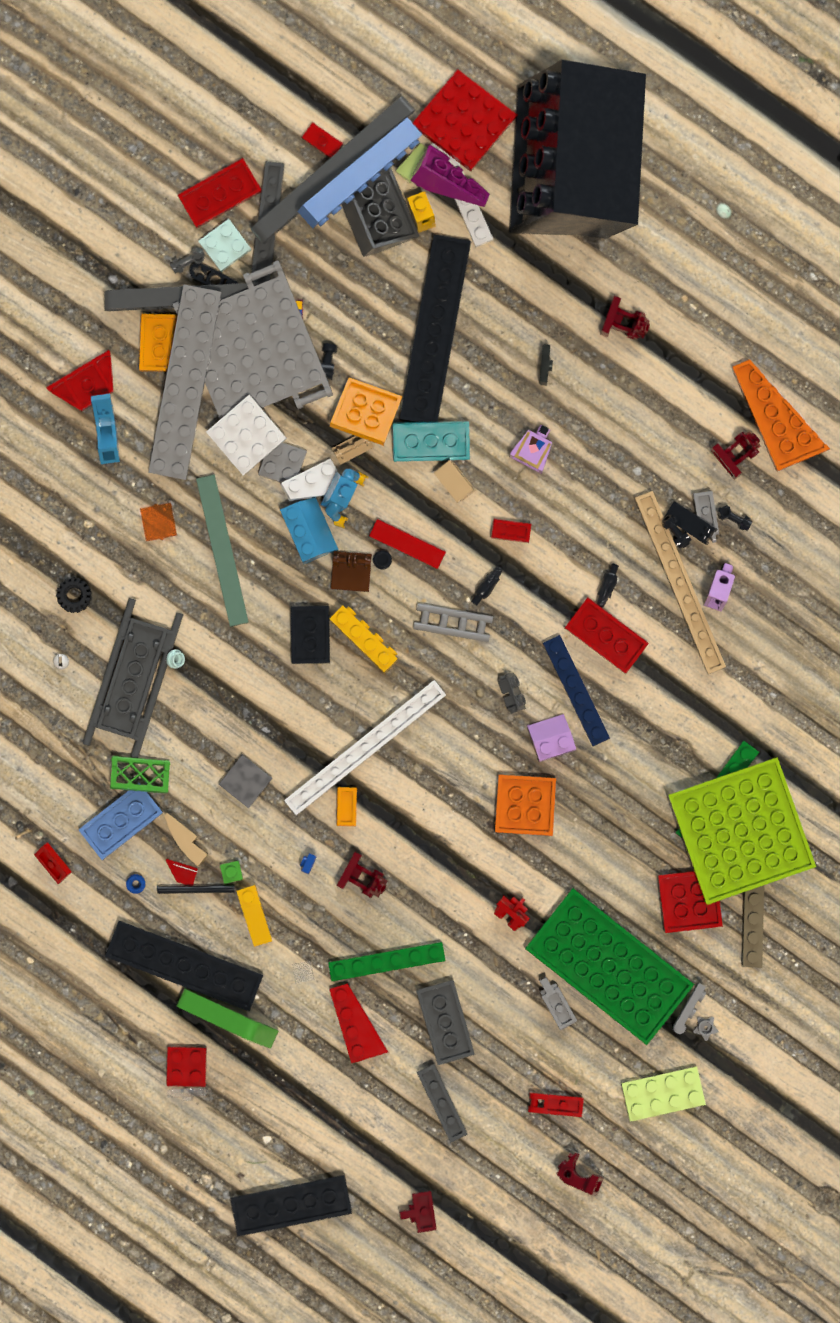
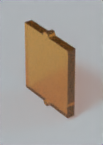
[140,503,177,542]

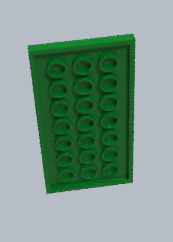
[525,888,695,1045]

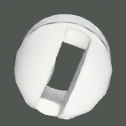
[53,654,69,670]

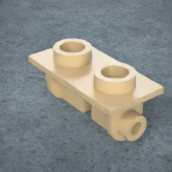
[332,436,374,465]

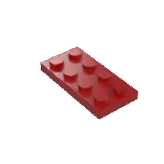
[177,158,262,229]
[564,598,649,674]

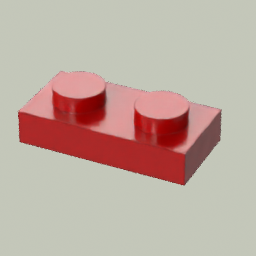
[34,843,72,884]

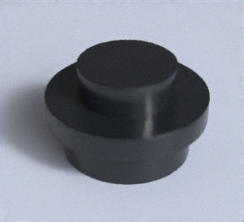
[373,550,392,570]

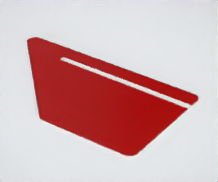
[166,859,198,886]

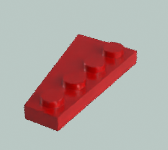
[329,984,388,1064]

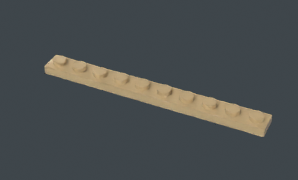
[635,491,726,675]

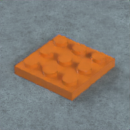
[495,775,556,836]

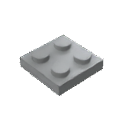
[258,443,307,483]

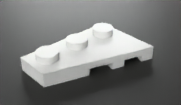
[280,458,338,501]

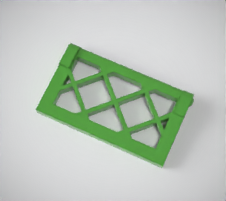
[110,756,170,794]

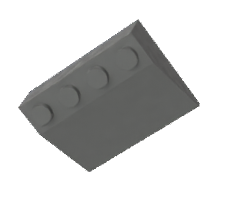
[342,168,419,257]

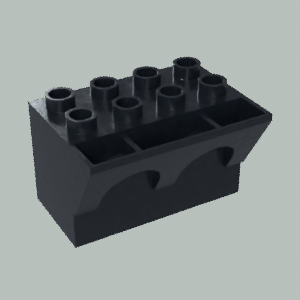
[509,60,646,239]

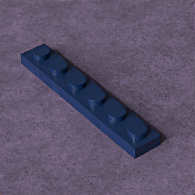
[543,635,610,747]

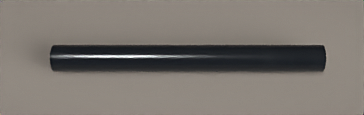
[157,885,235,894]

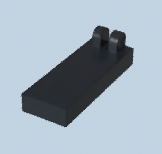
[664,501,717,545]

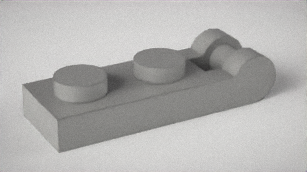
[673,983,706,1034]

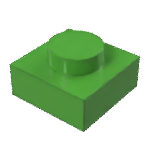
[220,861,243,884]

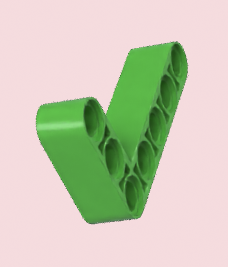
[177,988,279,1049]

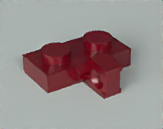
[399,1191,437,1233]

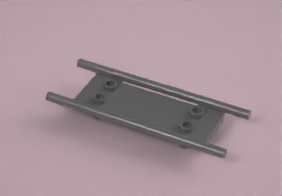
[83,598,183,758]

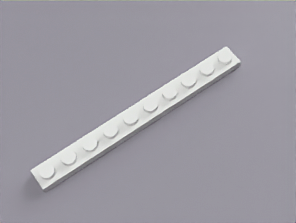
[284,680,446,816]

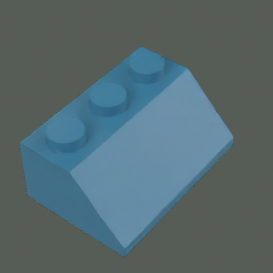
[280,497,339,565]

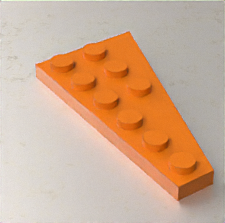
[732,360,830,472]

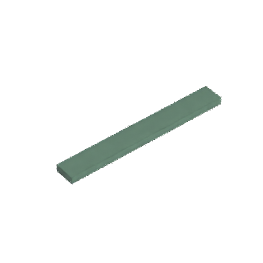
[196,474,249,627]

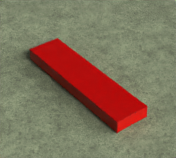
[369,519,446,570]

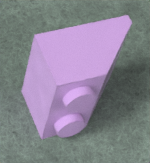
[527,714,576,762]

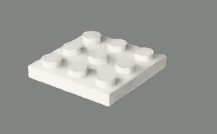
[206,395,287,476]

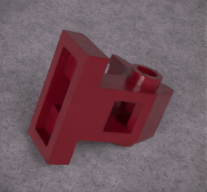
[601,296,650,340]
[711,432,761,480]
[336,852,387,898]
[556,1153,604,1196]

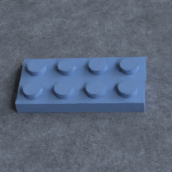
[79,782,163,861]

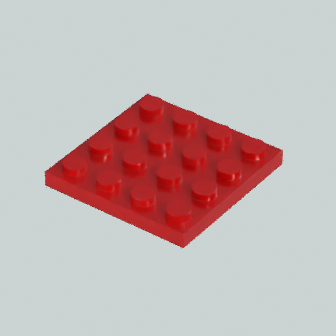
[412,69,517,172]

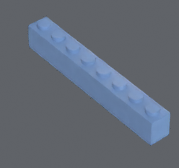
[297,117,422,228]

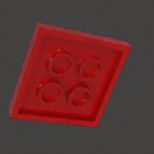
[658,871,723,933]

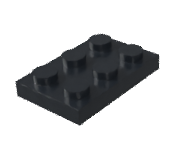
[291,606,330,664]

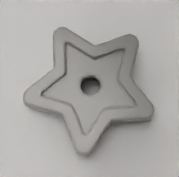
[693,1017,719,1041]

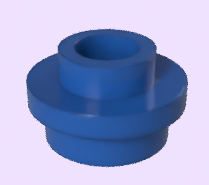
[126,874,146,894]

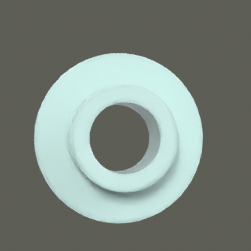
[167,649,185,669]

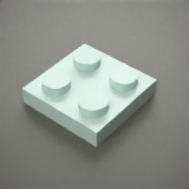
[198,219,251,272]

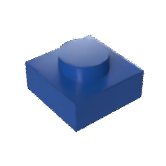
[300,853,317,874]

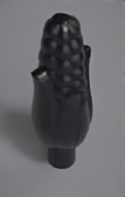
[597,563,619,608]
[471,566,503,606]

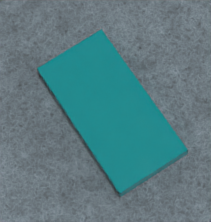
[393,421,470,462]

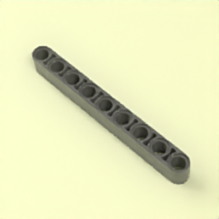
[104,282,264,311]

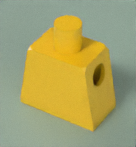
[405,191,436,233]

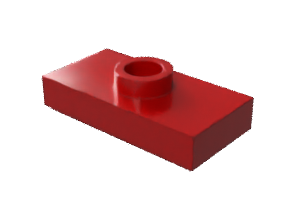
[302,122,343,158]
[491,519,532,543]

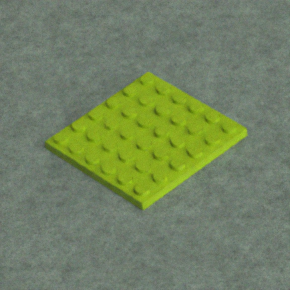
[668,757,816,905]

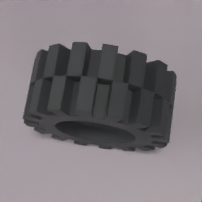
[56,577,92,613]

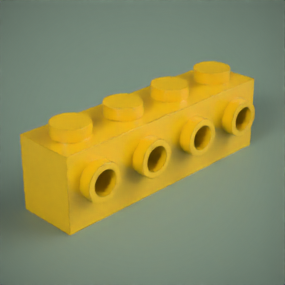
[329,605,398,674]

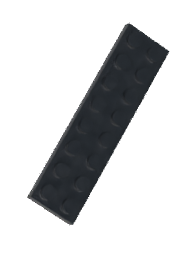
[105,921,264,1012]

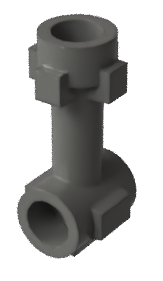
[170,247,205,274]

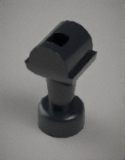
[321,343,338,380]

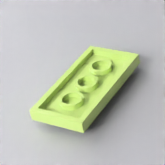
[621,1066,706,1122]

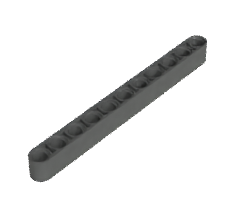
[251,96,415,244]

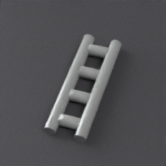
[413,603,493,642]

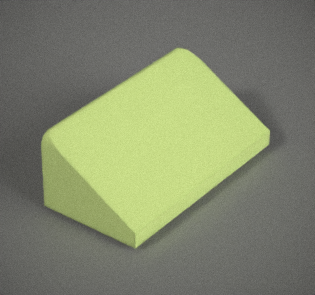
[396,143,427,184]

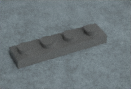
[417,1064,468,1143]

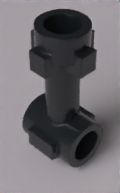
[717,505,753,531]
[662,515,692,549]

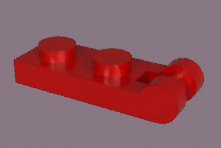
[528,1092,584,1117]

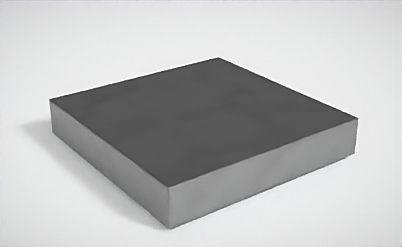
[218,754,273,808]

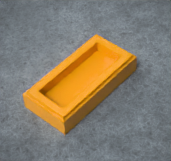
[337,787,357,826]

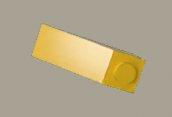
[237,885,272,947]

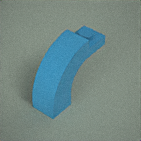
[91,394,120,464]

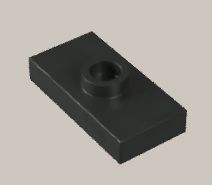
[539,344,553,386]

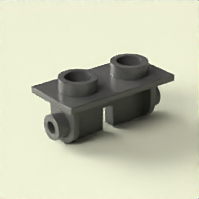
[498,673,526,714]

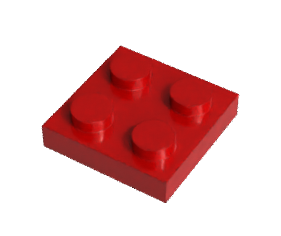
[167,1047,207,1087]

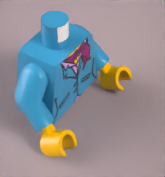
[321,469,368,528]

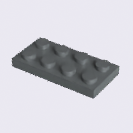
[416,980,475,1065]

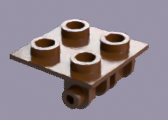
[331,551,372,592]

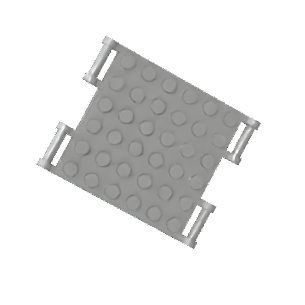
[173,260,333,419]

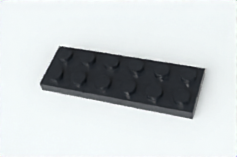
[230,1175,352,1237]

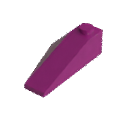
[410,144,490,207]

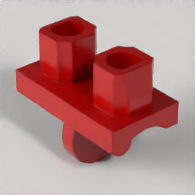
[494,896,530,931]

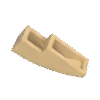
[165,813,208,867]

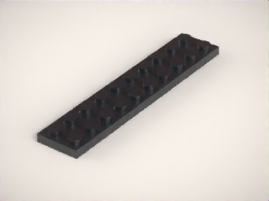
[400,234,471,422]

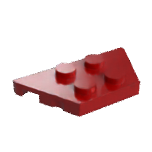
[46,350,114,412]

